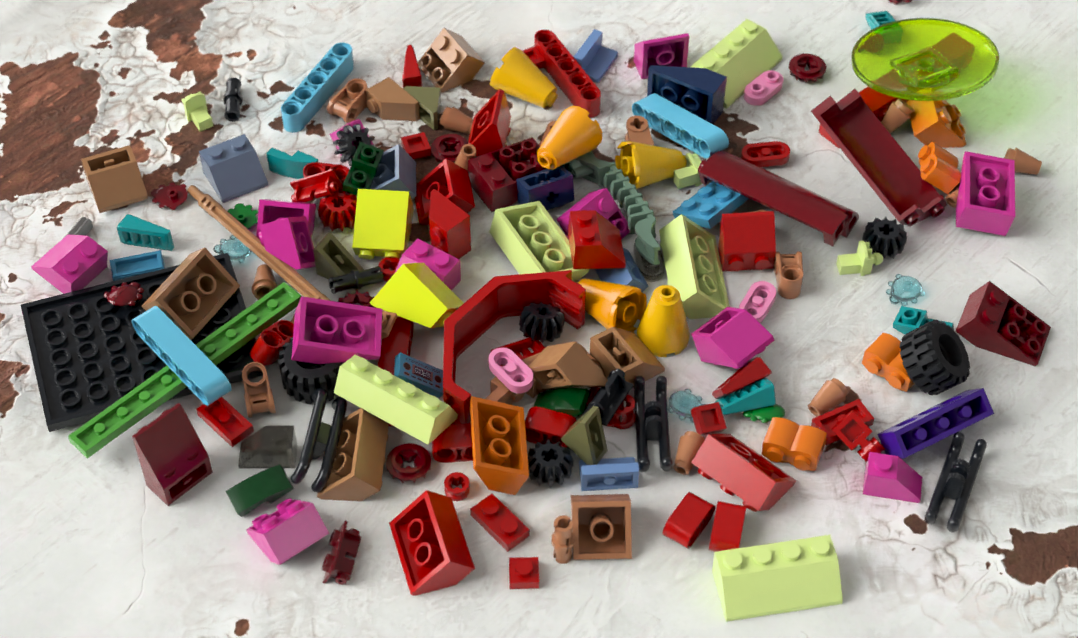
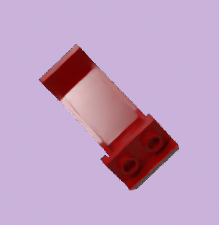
[443,270,586,425]

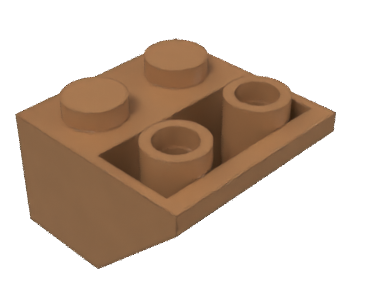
[418,28,485,93]
[81,145,148,213]
[590,327,665,388]
[528,341,608,389]

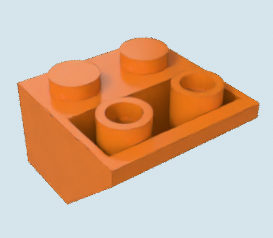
[906,87,967,148]

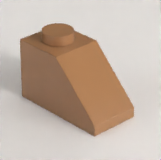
[366,77,420,121]

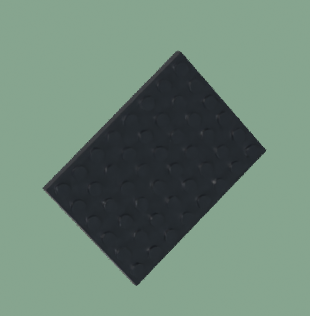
[21,253,265,432]

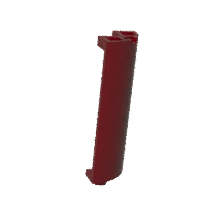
[811,89,947,227]
[698,150,859,247]

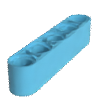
[281,42,354,133]
[632,93,729,158]
[131,306,232,406]

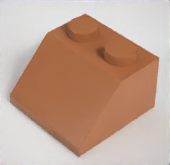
[571,494,632,560]

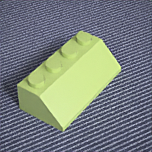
[691,19,782,109]
[489,201,589,282]
[659,214,730,319]
[334,355,458,445]
[712,535,843,622]

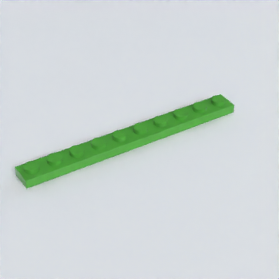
[68,282,301,459]

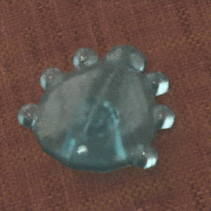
[213,235,252,263]
[886,274,925,306]
[668,389,706,423]

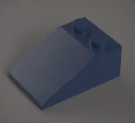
[647,65,727,124]

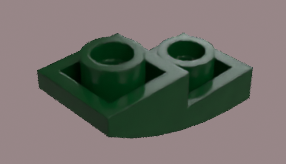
[342,142,384,196]
[533,388,591,417]
[226,464,294,517]

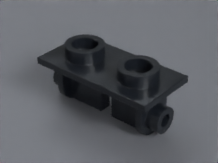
[582,369,634,426]

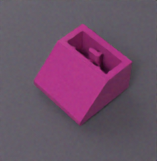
[556,188,630,239]
[691,307,775,369]
[246,498,329,565]

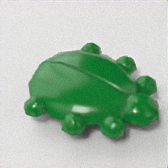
[228,203,258,229]
[742,404,785,423]

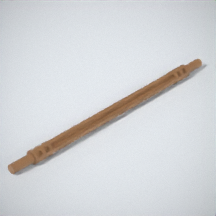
[187,185,331,301]

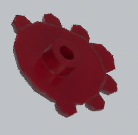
[151,182,188,210]
[104,282,144,306]

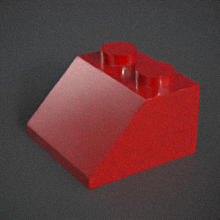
[468,89,511,156]
[414,159,475,225]
[429,189,471,259]
[568,210,626,269]
[718,211,776,272]

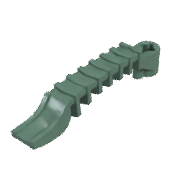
[565,151,660,265]

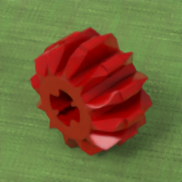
[318,191,357,232]

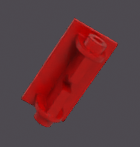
[290,169,343,203]

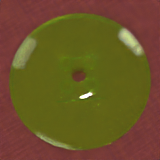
[851,18,999,101]

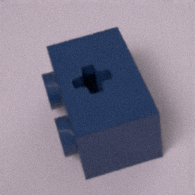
[516,166,575,210]

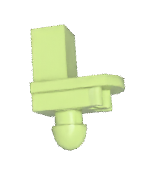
[181,92,213,132]
[673,153,703,189]
[836,240,883,276]

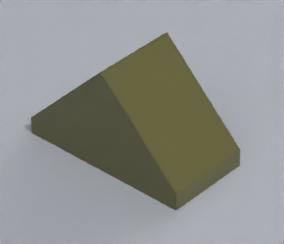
[403,86,441,131]
[313,232,364,279]
[560,406,608,465]

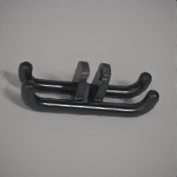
[634,376,673,472]
[291,388,347,493]
[924,432,987,532]

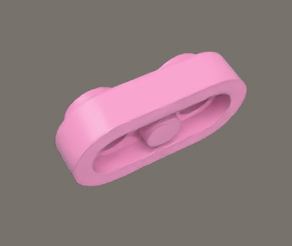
[744,70,783,106]
[739,281,776,323]
[488,348,533,393]

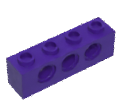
[877,388,994,459]

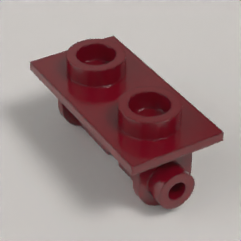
[321,520,361,585]

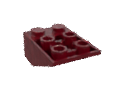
[468,137,547,212]
[955,281,1051,366]
[132,403,213,506]

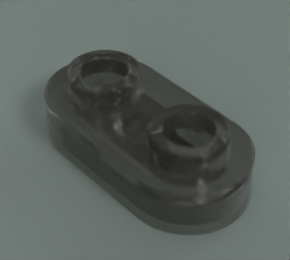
[633,242,665,282]

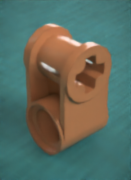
[327,78,368,123]
[625,115,654,145]
[773,251,804,299]
[242,362,276,418]

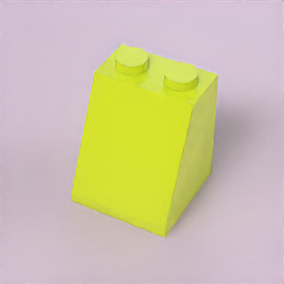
[352,189,414,259]
[370,262,464,328]

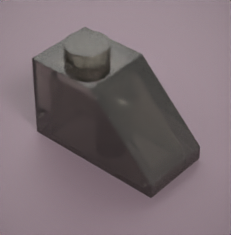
[238,425,297,469]

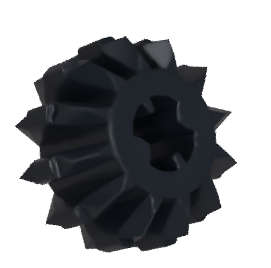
[333,124,377,166]
[862,216,907,260]
[519,302,565,343]
[528,438,574,488]

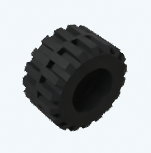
[900,320,970,396]
[278,337,345,404]

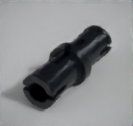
[223,77,243,122]
[329,266,383,294]

